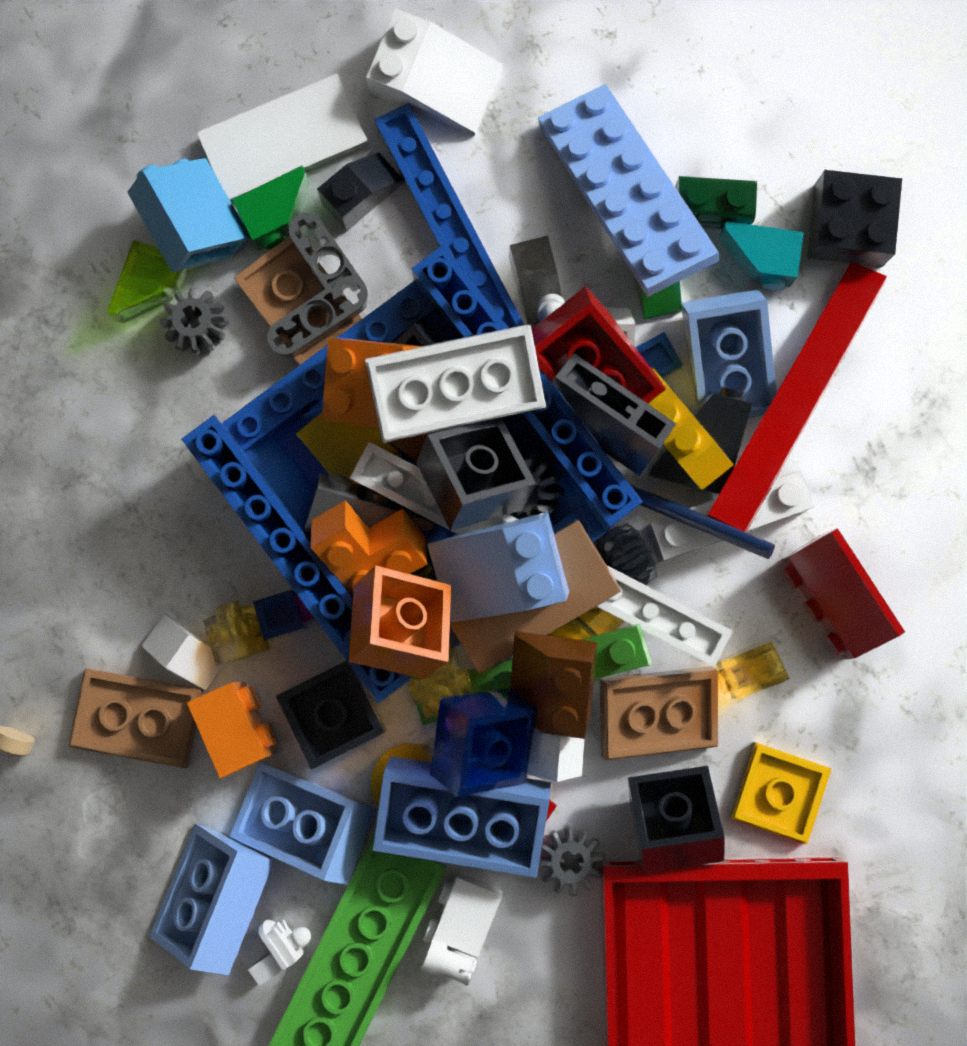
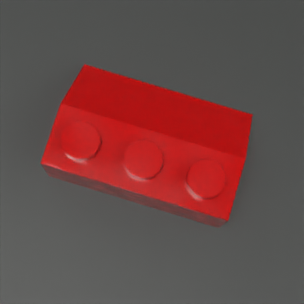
[781,528,905,659]

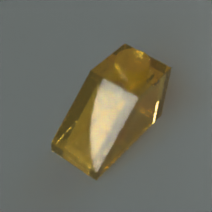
[716,641,790,699]

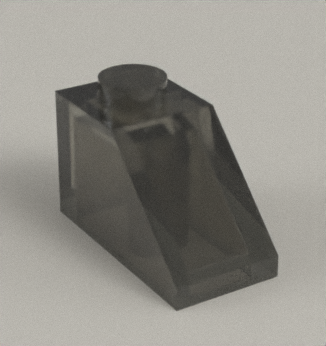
[509,235,562,329]

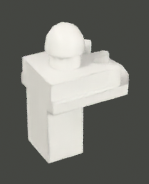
[248,919,311,986]

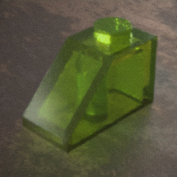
[107,240,187,324]

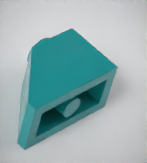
[719,221,804,291]

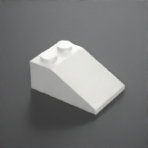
[366,8,503,135]

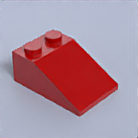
[531,286,666,404]

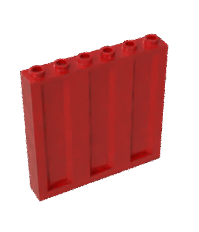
[601,857,855,1046]

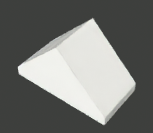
[142,613,230,690]

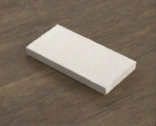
[197,73,368,203]
[365,324,546,443]

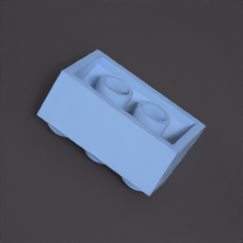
[149,824,275,975]

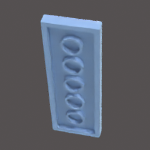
[538,84,719,297]

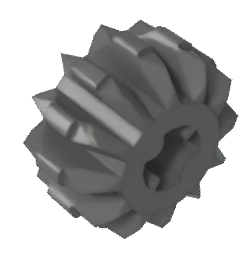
[160,287,229,355]
[539,825,605,896]

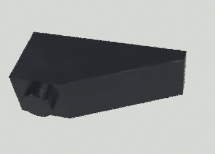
[553,353,676,476]

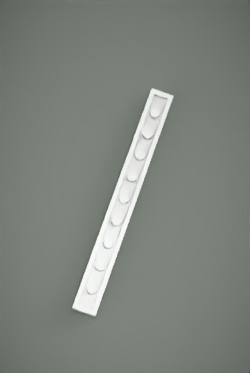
[350,442,733,667]

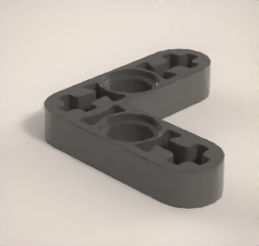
[267,213,369,359]

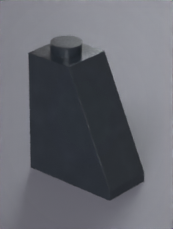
[648,386,752,494]

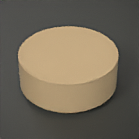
[0,726,35,756]

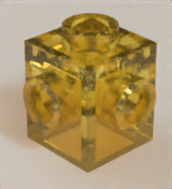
[203,601,270,666]
[410,648,472,718]

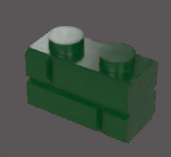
[675,176,757,229]

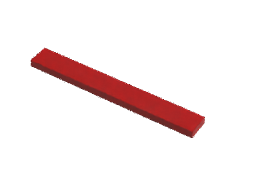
[708,261,887,532]

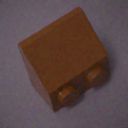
[509,631,598,739]

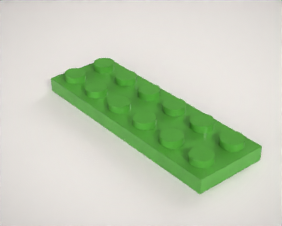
[269,830,447,1046]

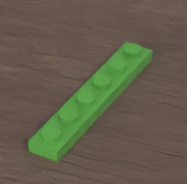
[411,623,652,725]

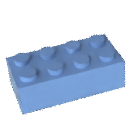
[373,756,551,878]

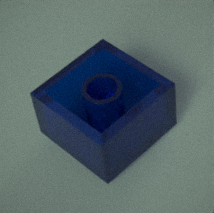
[430,688,538,797]

